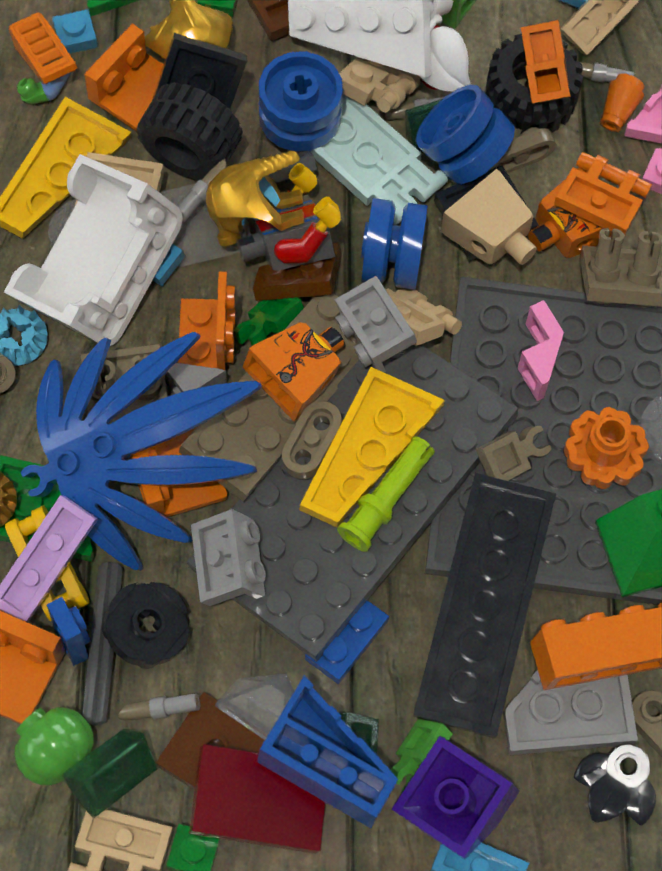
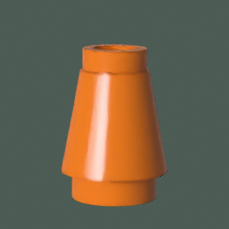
[600,74,644,132]

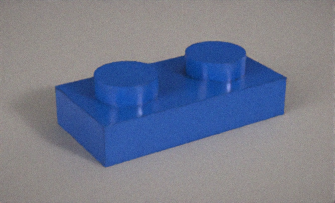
[46,597,91,666]
[305,600,389,684]

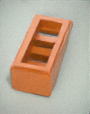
[9,12,77,84]

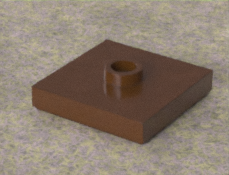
[156,692,269,790]

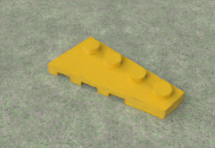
[0,97,132,239]
[299,367,445,528]

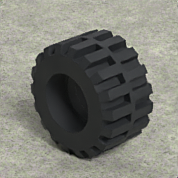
[485,33,583,134]
[136,83,243,180]

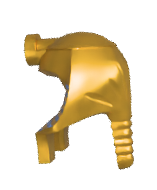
[145,0,232,59]
[206,151,304,246]

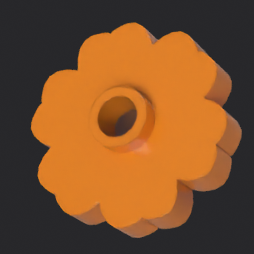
[564,407,649,489]

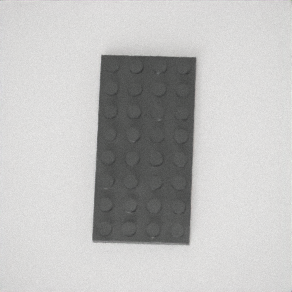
[186,345,518,662]

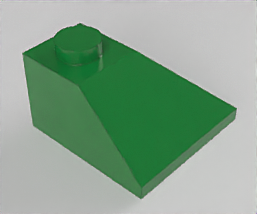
[595,489,662,598]

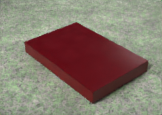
[189,744,325,854]

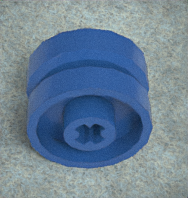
[259,51,343,152]
[416,84,515,184]
[361,198,428,290]

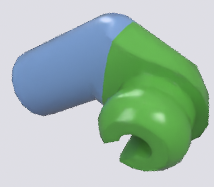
[17,73,70,105]

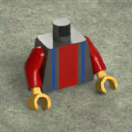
[236,163,341,271]

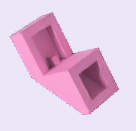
[517,300,564,401]

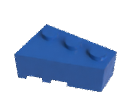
[257,675,398,829]

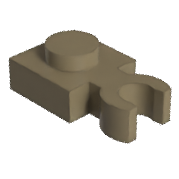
[476,426,551,481]

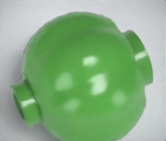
[14,707,94,786]

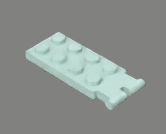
[309,94,448,226]

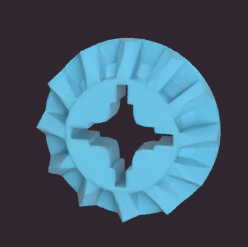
[0,305,48,366]

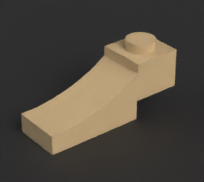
[560,0,639,56]

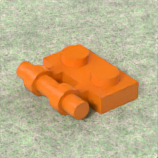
[554,152,653,235]

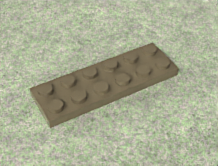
[179,293,359,502]

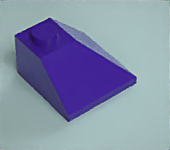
[392,736,520,859]

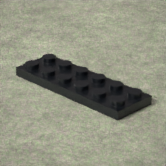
[413,473,556,739]

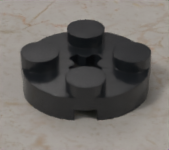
[102,582,189,669]

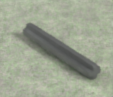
[82,562,122,726]

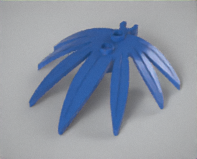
[21,332,262,571]

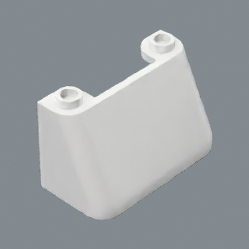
[4,154,183,346]

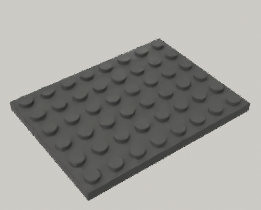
[425,276,662,605]

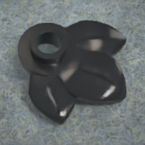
[574,744,656,825]

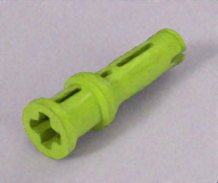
[337,436,435,552]

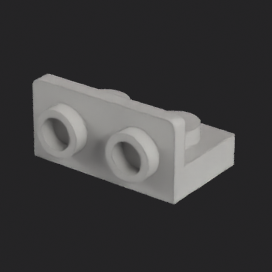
[334,276,417,373]
[191,509,266,606]

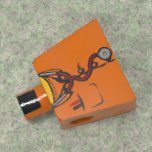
[528,167,612,258]
[243,322,344,422]

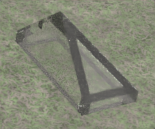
[215,673,294,740]

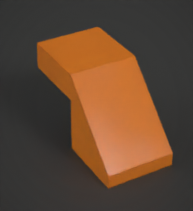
[521,20,570,104]

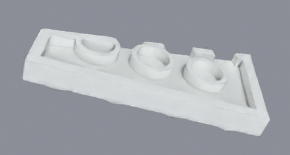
[288,0,431,77]

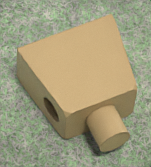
[441,169,537,265]

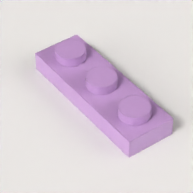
[0,495,98,622]

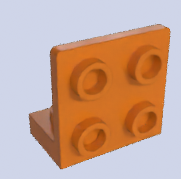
[84,24,164,131]
[178,271,236,371]
[130,427,227,517]
[0,611,65,725]

